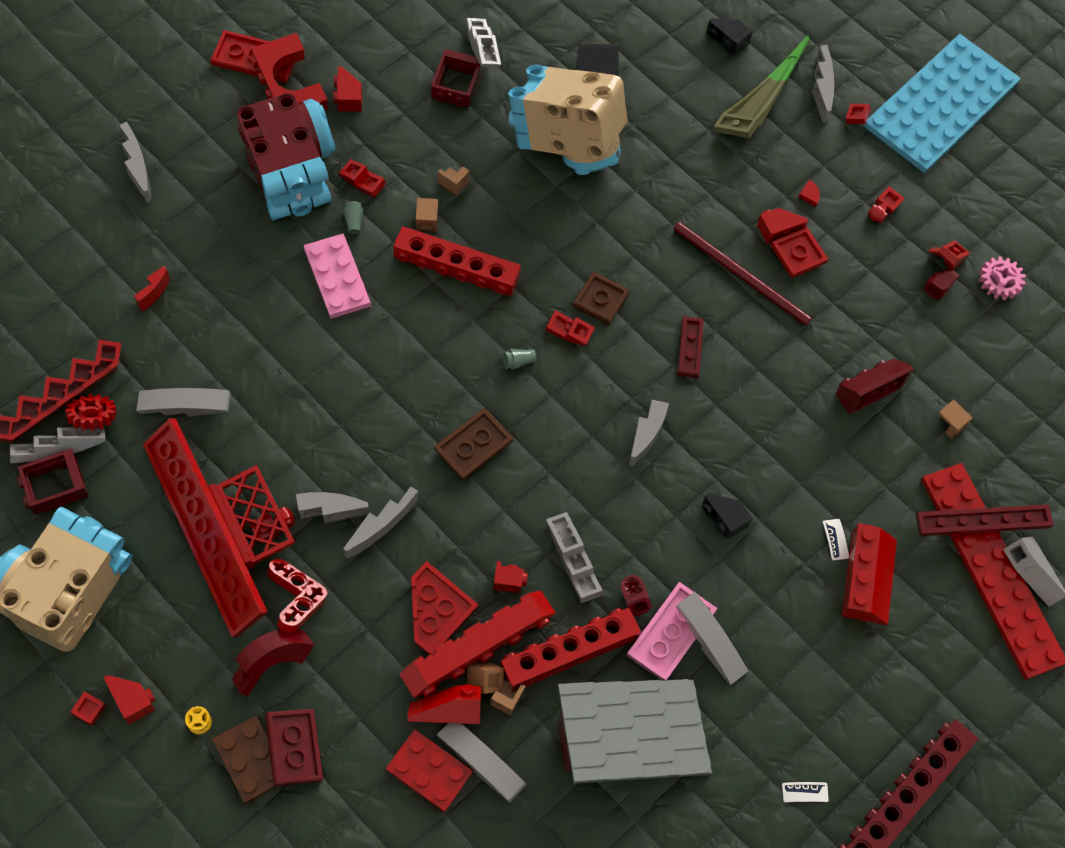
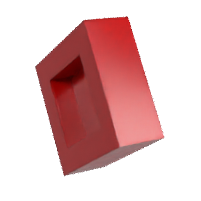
[845,104,871,124]
[70,691,106,726]

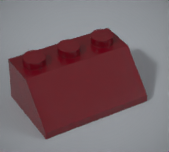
[836,358,914,415]

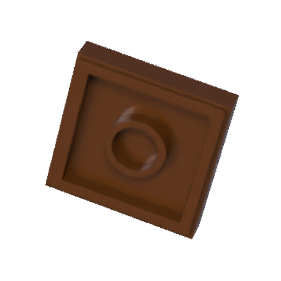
[573,272,630,325]

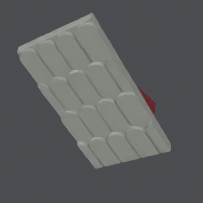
[558,679,712,783]

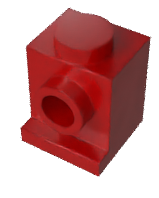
[493,561,528,594]

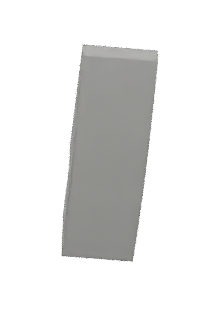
[629,400,669,466]
[296,492,369,523]

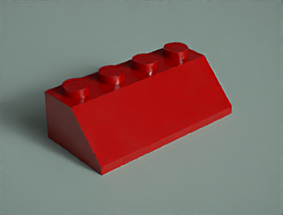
[842,523,897,626]

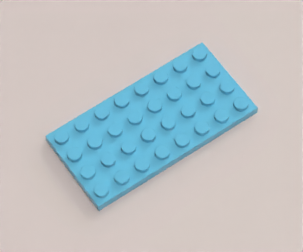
[863,34,1021,173]

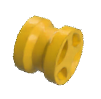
[185,706,212,735]

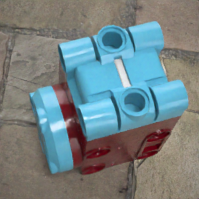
[237,93,336,221]

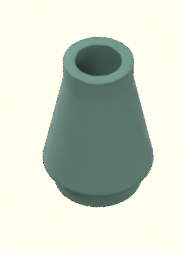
[343,201,363,234]
[503,349,536,370]

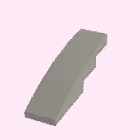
[466,18,501,67]
[812,45,834,123]
[120,122,151,203]
[136,388,230,417]
[10,427,105,463]
[343,487,418,559]
[546,512,603,603]
[676,592,748,685]
[437,723,526,803]

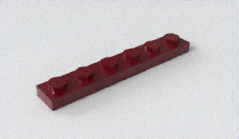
[915,504,1054,536]

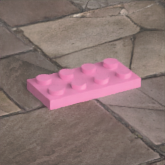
[303,233,371,319]
[626,582,717,681]

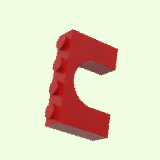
[250,33,328,110]

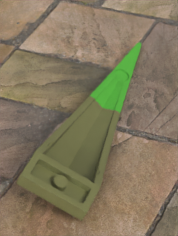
[714,36,810,138]

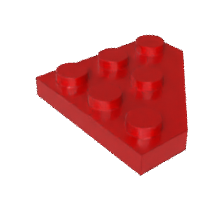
[411,561,479,655]

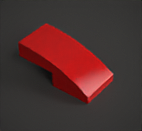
[339,159,386,198]
[134,266,170,312]
[545,310,595,346]

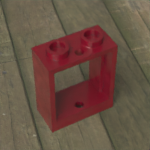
[431,49,483,108]
[16,449,89,515]

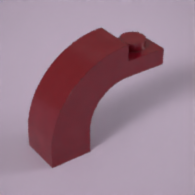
[232,629,314,696]

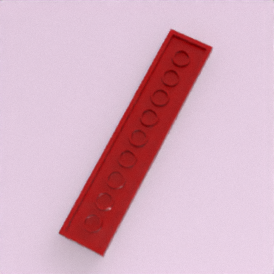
[143,418,268,637]
[921,463,1065,680]

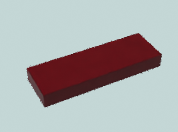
[677,316,704,378]

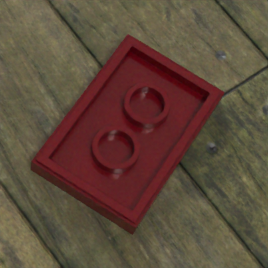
[265,709,323,786]

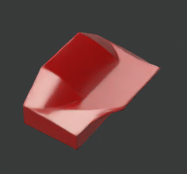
[928,240,970,270]

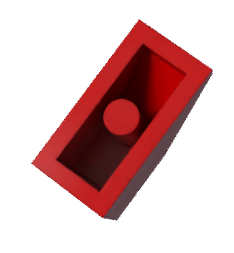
[757,208,808,245]
[103,675,156,724]

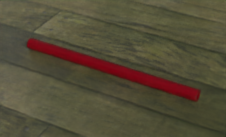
[673,221,812,326]

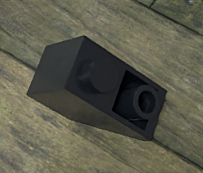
[706,18,753,56]
[702,494,753,539]

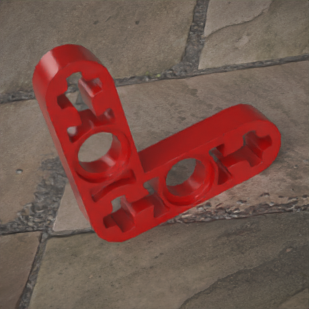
[267,559,327,633]

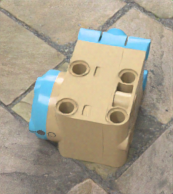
[508,65,628,175]
[0,507,132,652]

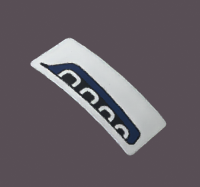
[823,519,849,560]
[782,782,829,802]

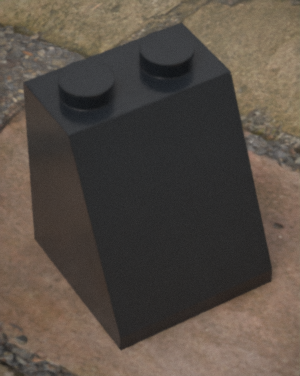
[576,44,619,77]

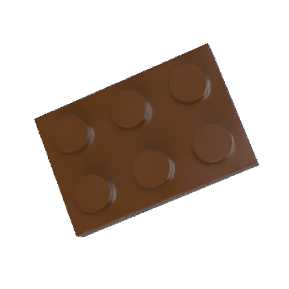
[434,408,513,481]
[212,715,278,804]

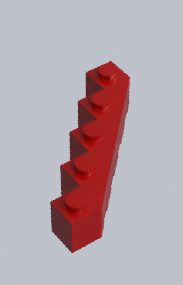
[0,340,121,443]
[399,590,556,698]

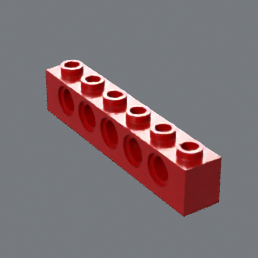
[393,226,521,296]
[500,607,641,692]

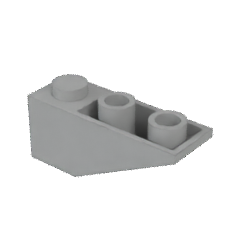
[1003,537,1065,607]

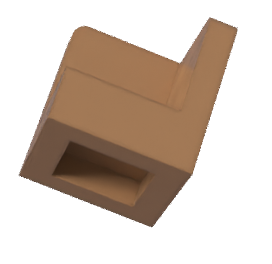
[437,167,469,196]
[416,198,438,231]
[939,400,972,439]
[467,661,504,694]
[490,680,526,716]

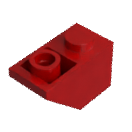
[333,67,362,112]

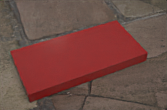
[210,30,295,84]

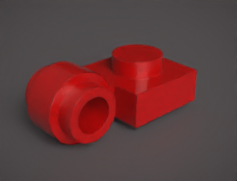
[867,186,905,224]
[249,507,295,544]

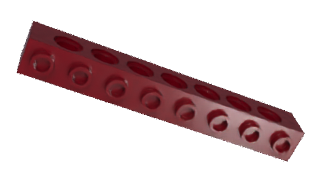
[839,719,979,848]

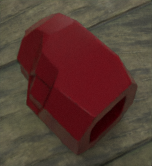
[924,269,959,300]
[621,575,652,616]

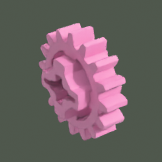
[979,256,1026,300]

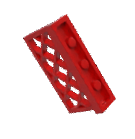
[208,465,295,571]

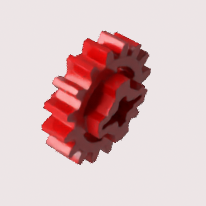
[66,394,117,431]

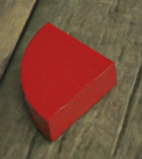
[798,180,820,207]

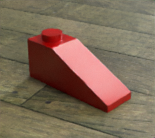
[407,684,481,724]

